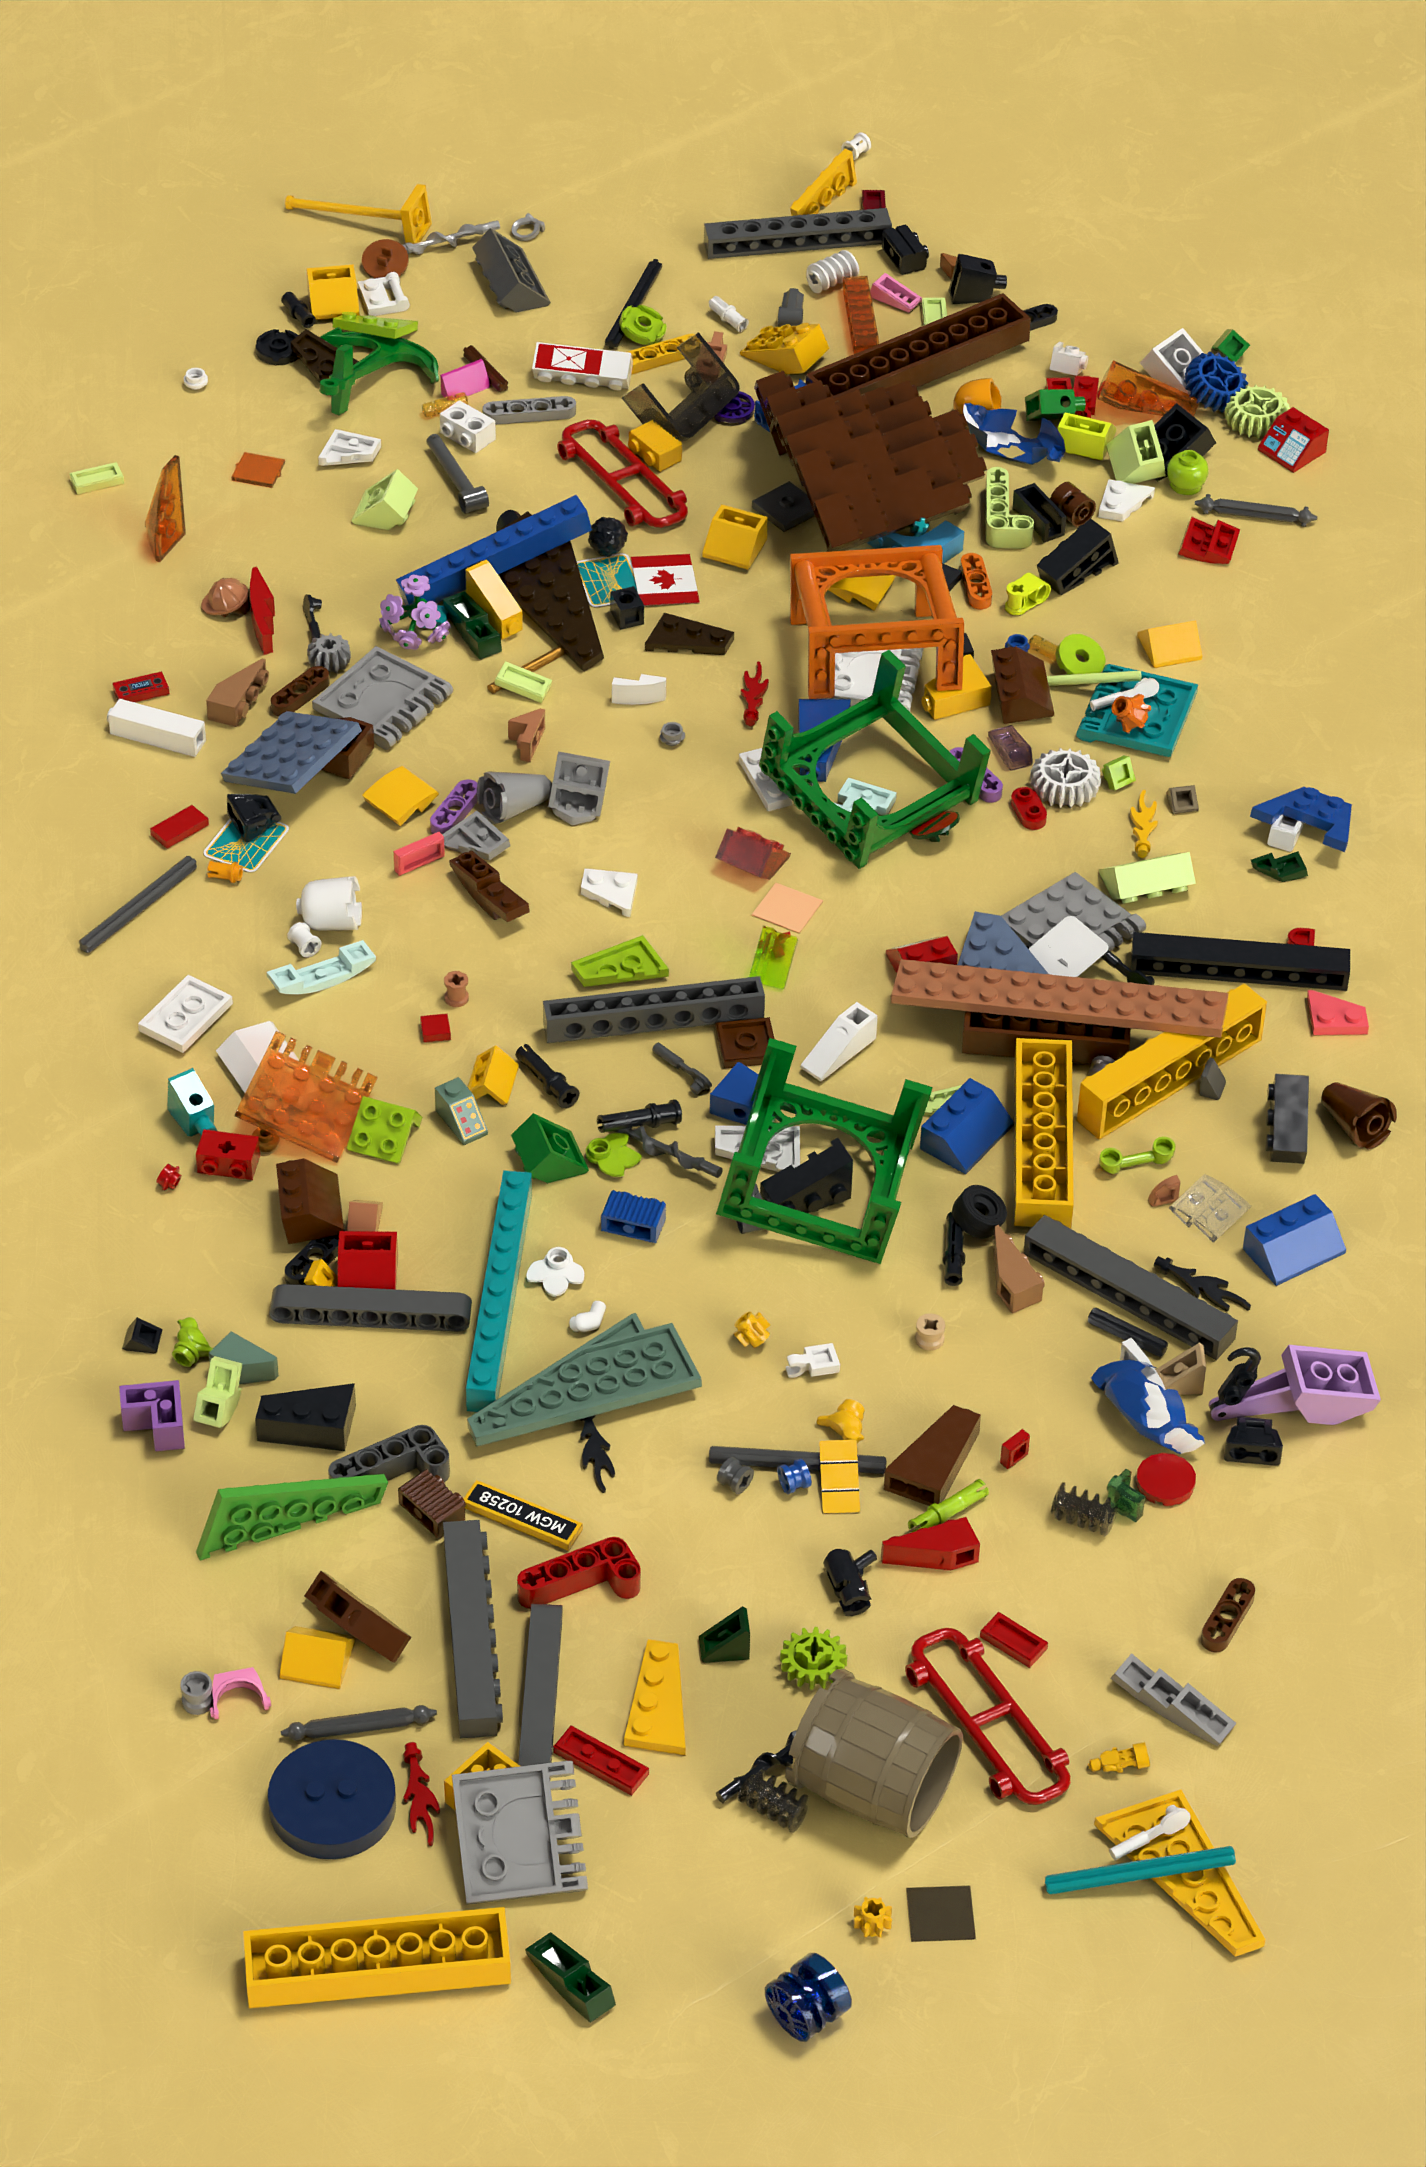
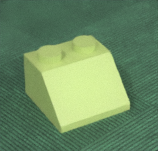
[351,469,418,530]

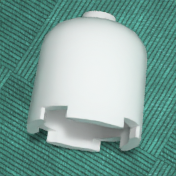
[296,876,362,931]

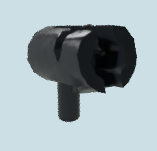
[823,1549,877,1616]

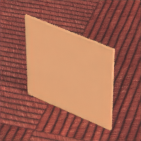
[752,883,823,933]

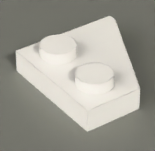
[318,429,381,466]
[1098,480,1155,522]
[581,869,638,917]

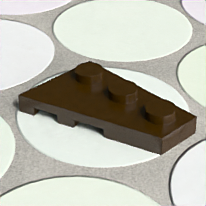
[291,329,359,396]
[645,613,734,655]

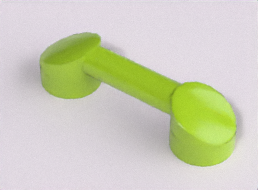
[1099,1137,1176,1174]

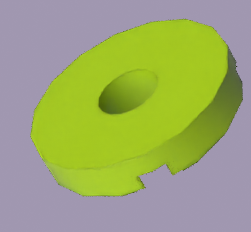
[619,305,667,345]
[1055,634,1106,675]

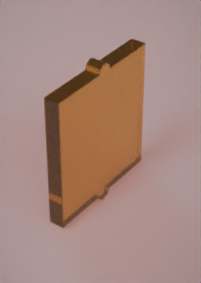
[231,452,285,488]

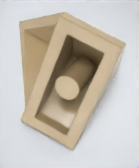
[1155,1342,1206,1395]

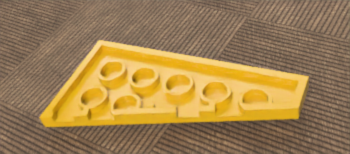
[1094,1789,1266,1957]

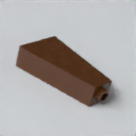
[884,1405,981,1506]

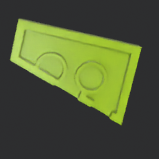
[332,312,418,339]
[571,935,669,987]

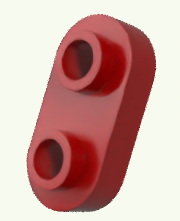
[1011,787,1047,830]

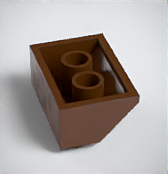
[991,646,1055,724]
[276,1158,344,1245]

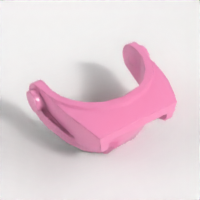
[210,1667,271,1720]

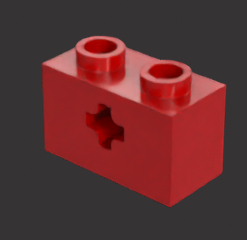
[196,1129,260,1180]

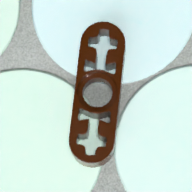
[271,666,330,717]
[1201,1578,1255,1652]

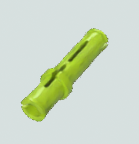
[908,1479,989,1533]

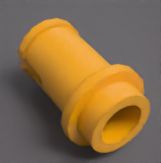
[207,860,243,883]

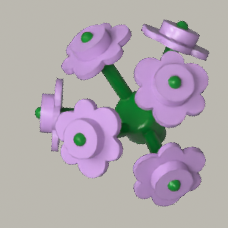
[379,575,451,650]

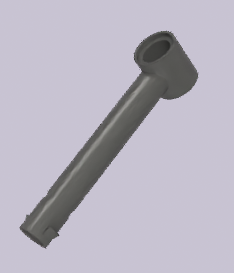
[426,434,489,514]

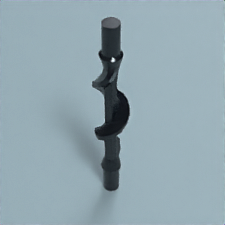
[716,1730,797,1803]

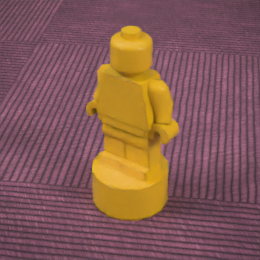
[1088,1742,1150,1773]

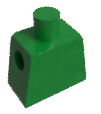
[1025,389,1086,421]

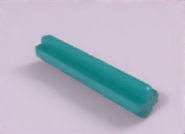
[910,518,929,537]

